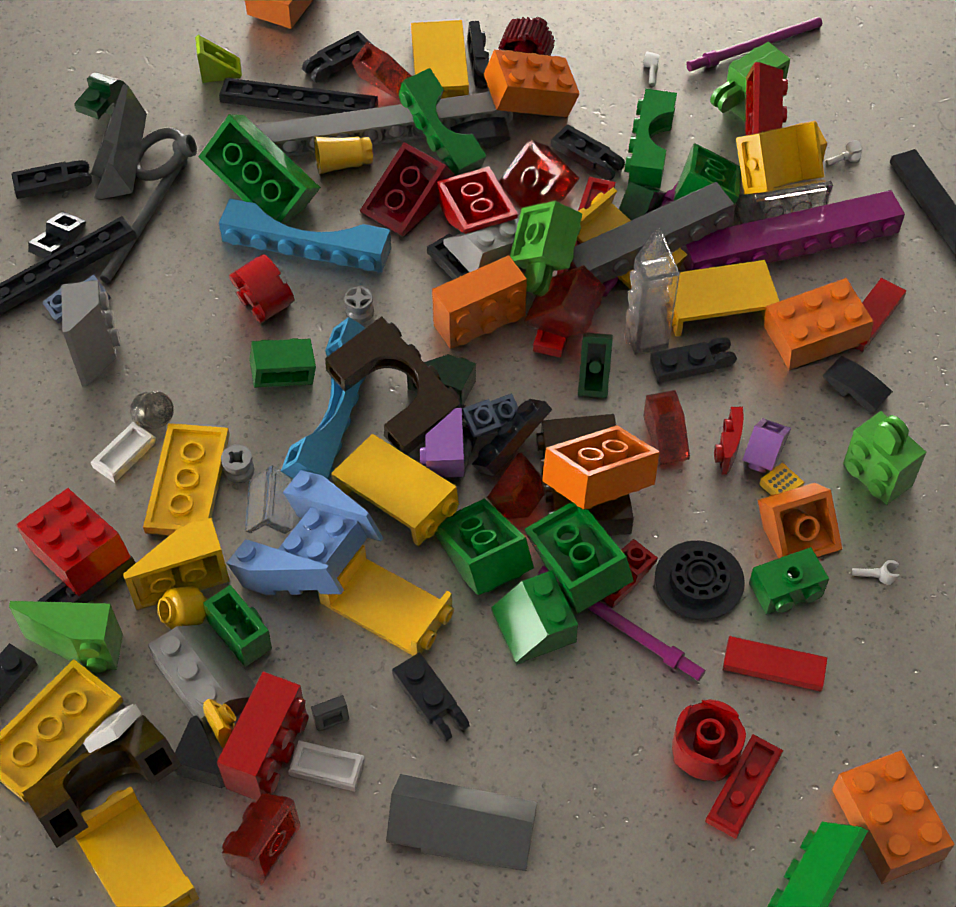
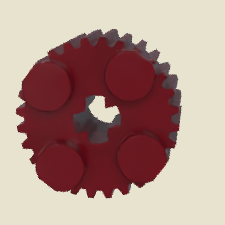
[498,17,555,56]

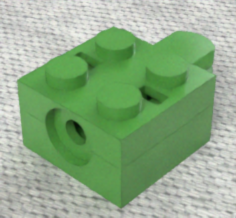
[710,42,790,121]
[510,201,582,297]
[843,411,927,505]

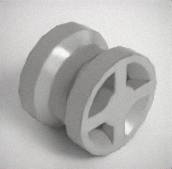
[344,286,374,323]
[221,444,255,483]

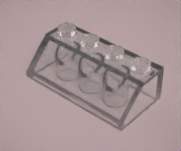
[623,228,680,355]

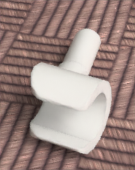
[643,51,659,87]
[826,140,862,166]
[852,560,900,585]

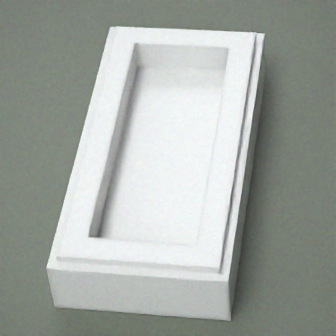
[91,422,157,483]
[83,704,141,753]
[288,740,365,792]

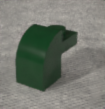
[74,72,126,120]

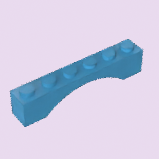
[219,199,392,273]
[281,317,366,480]

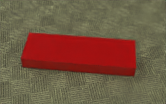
[854,278,907,352]
[722,636,828,692]
[705,734,784,839]

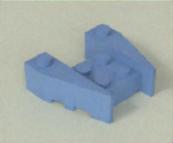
[226,470,383,595]

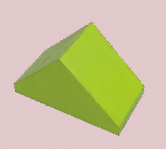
[195,34,242,83]

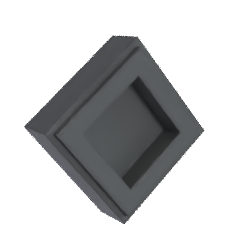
[311,695,349,731]

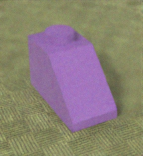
[420,408,464,477]
[743,418,791,472]

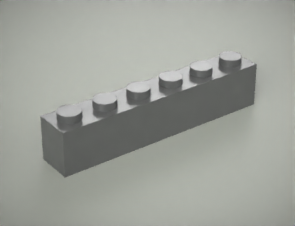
[568,182,734,292]

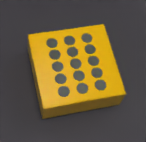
[759,462,805,496]

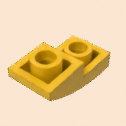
[203,699,237,749]

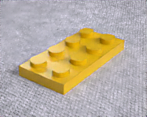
[143,423,230,535]
[0,659,124,803]

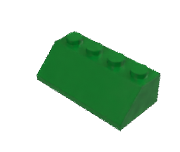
[198,114,321,225]
[767,821,868,907]

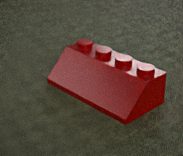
[745,62,788,136]

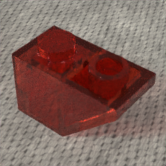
[352,42,411,100]
[643,390,690,465]
[486,453,544,519]

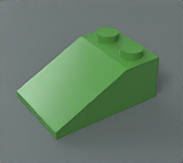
[9,601,123,673]

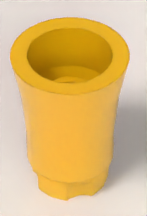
[314,136,373,175]

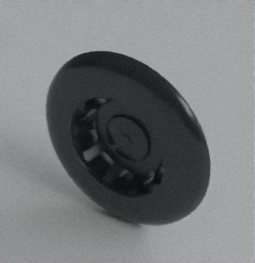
[655,541,745,620]

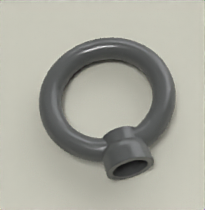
[135,128,197,181]

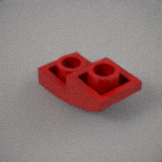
[714,406,744,475]
[602,539,658,608]

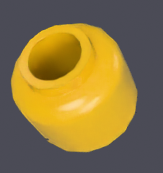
[157,586,207,630]

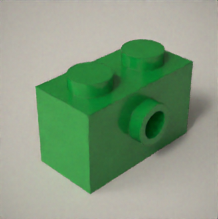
[249,338,316,388]
[749,547,829,615]
[203,585,272,667]

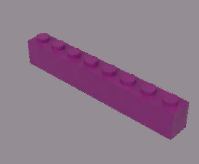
[681,190,905,271]

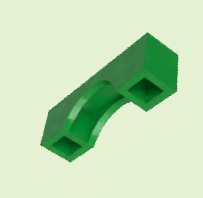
[399,68,487,176]
[624,89,677,188]

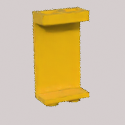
[411,20,469,99]
[736,122,825,194]
[576,187,687,301]
[659,260,779,337]
[331,433,459,546]
[318,544,454,656]
[74,786,199,907]

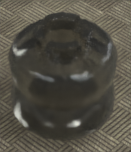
[130,391,174,429]

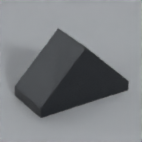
[175,715,225,788]

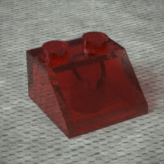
[498,139,580,208]
[524,265,606,338]
[222,793,301,886]

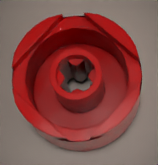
[229,254,295,324]
[672,699,746,782]

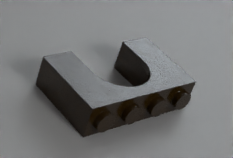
[325,316,461,455]
[536,414,634,536]
[22,715,182,848]

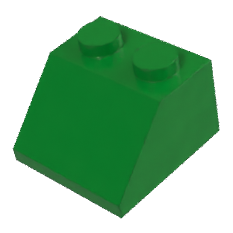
[491,570,578,665]

